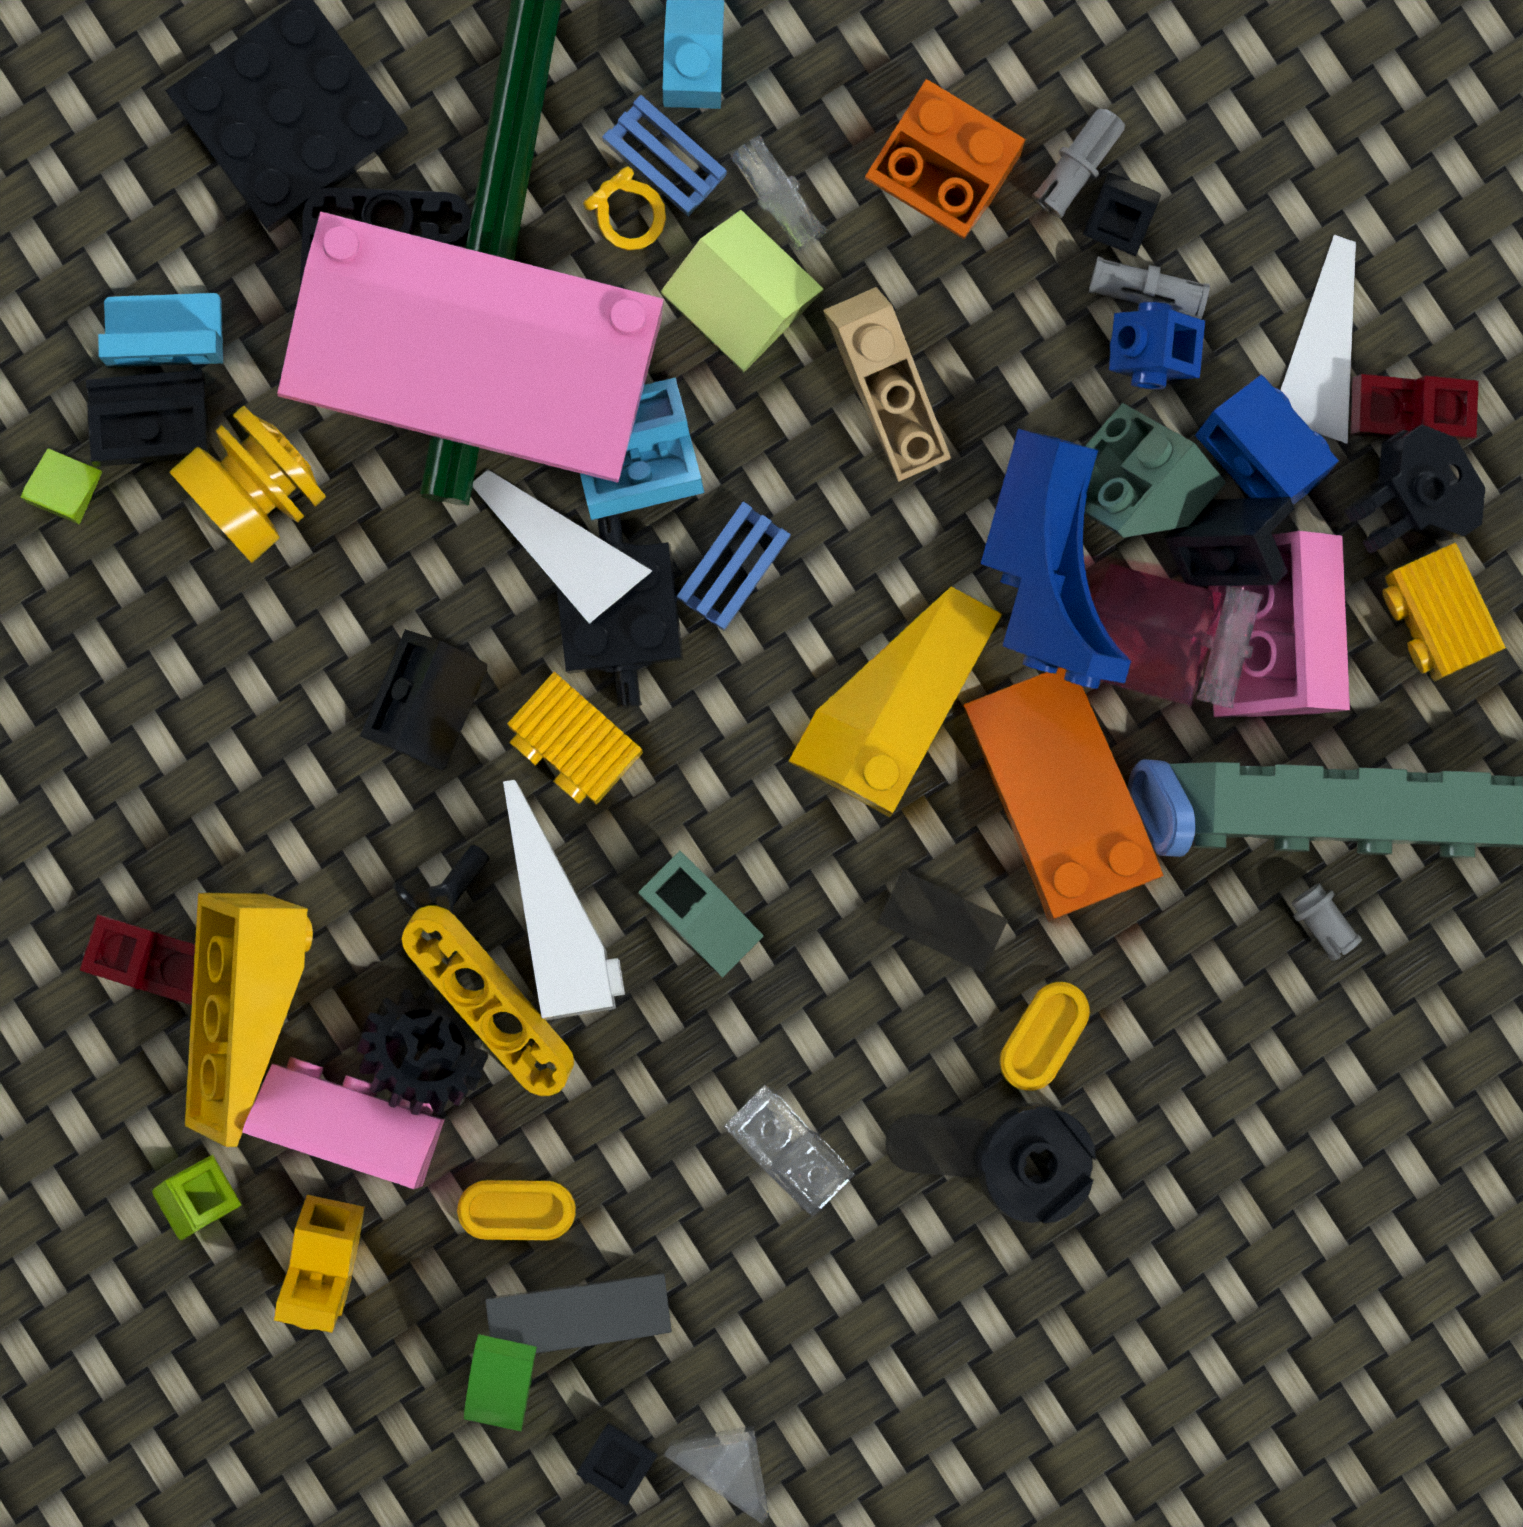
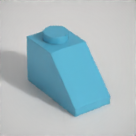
[663,0,724,109]

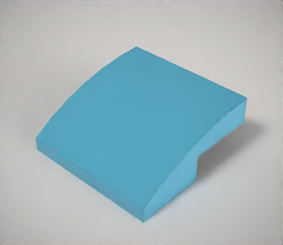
[580,377,704,520]

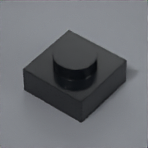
[576,1421,658,1506]

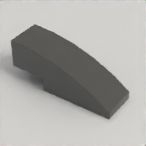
[485,1273,672,1353]

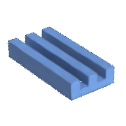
[602,95,727,217]
[677,502,791,631]

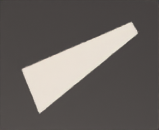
[1281,235,1356,444]
[472,470,652,624]

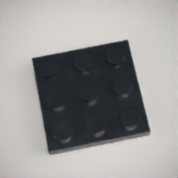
[165,0,409,233]

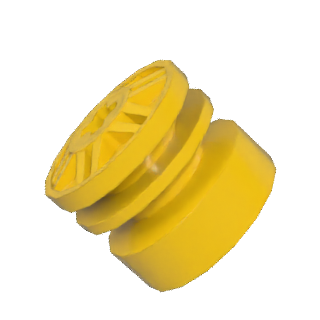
[169,406,326,563]

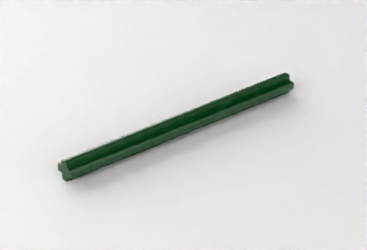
[420,0,562,506]

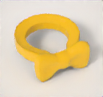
[583,166,666,251]

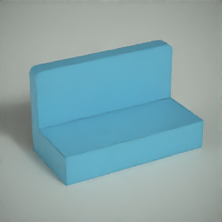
[98,293,223,368]

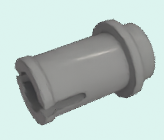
[1291,883,1362,961]

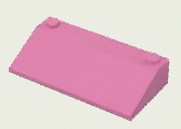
[277,212,664,483]

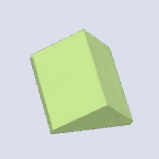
[661,210,824,373]

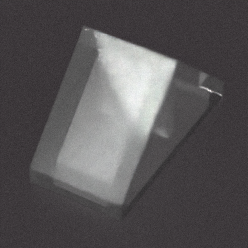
[664,1426,769,1524]

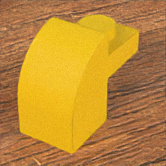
[274,1195,365,1333]

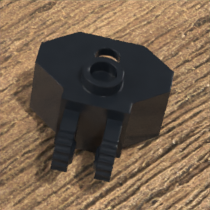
[1344,424,1485,553]

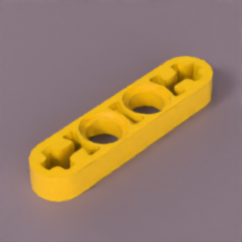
[402,906,574,1096]

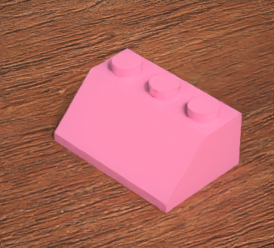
[1208,531,1350,718]
[242,1057,445,1189]

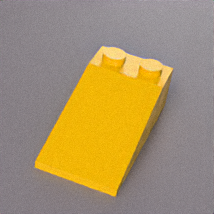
[185,893,313,1147]

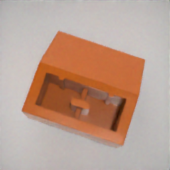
[865,79,1026,239]

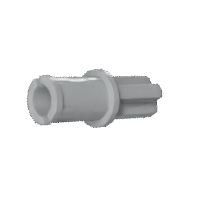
[1032,108,1125,218]

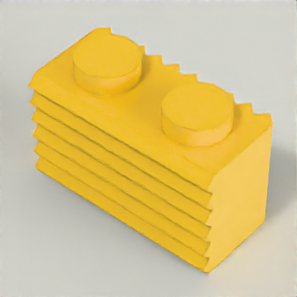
[1382,542,1506,682]
[507,672,643,805]

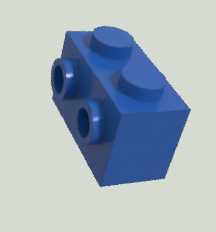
[1195,374,1339,505]

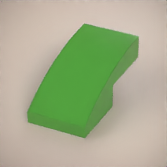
[464,1334,537,1431]

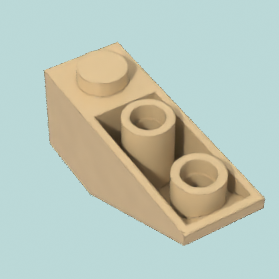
[823,287,951,482]

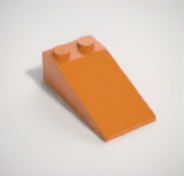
[963,667,1164,922]

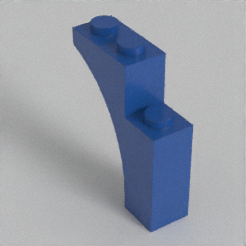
[981,429,1131,689]

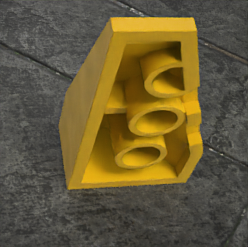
[788,586,1002,817]

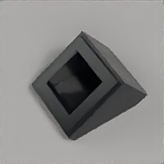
[1083,173,1161,256]

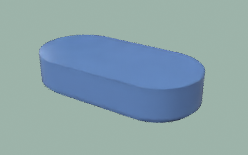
[1128,759,1195,857]

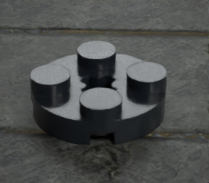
[974,1103,1096,1224]

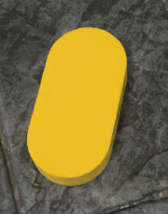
[999,982,1090,1091]
[457,1180,576,1240]

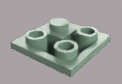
[1084,403,1226,538]

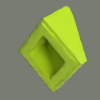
[20,449,102,525]
[152,1154,242,1240]

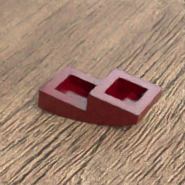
[1350,374,1479,440]
[79,914,195,1005]

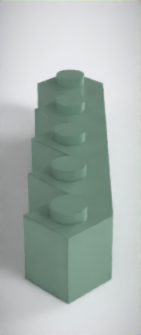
[1169,762,1523,860]

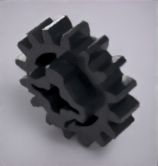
[357,989,488,1115]

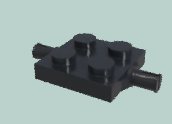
[556,513,684,708]

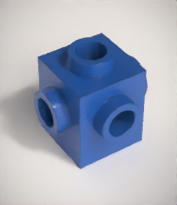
[1109,302,1205,389]

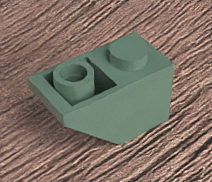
[638,851,764,978]

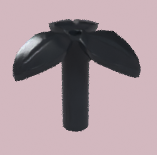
[393,845,490,942]

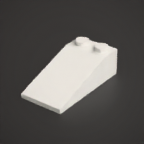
[503,780,625,1020]

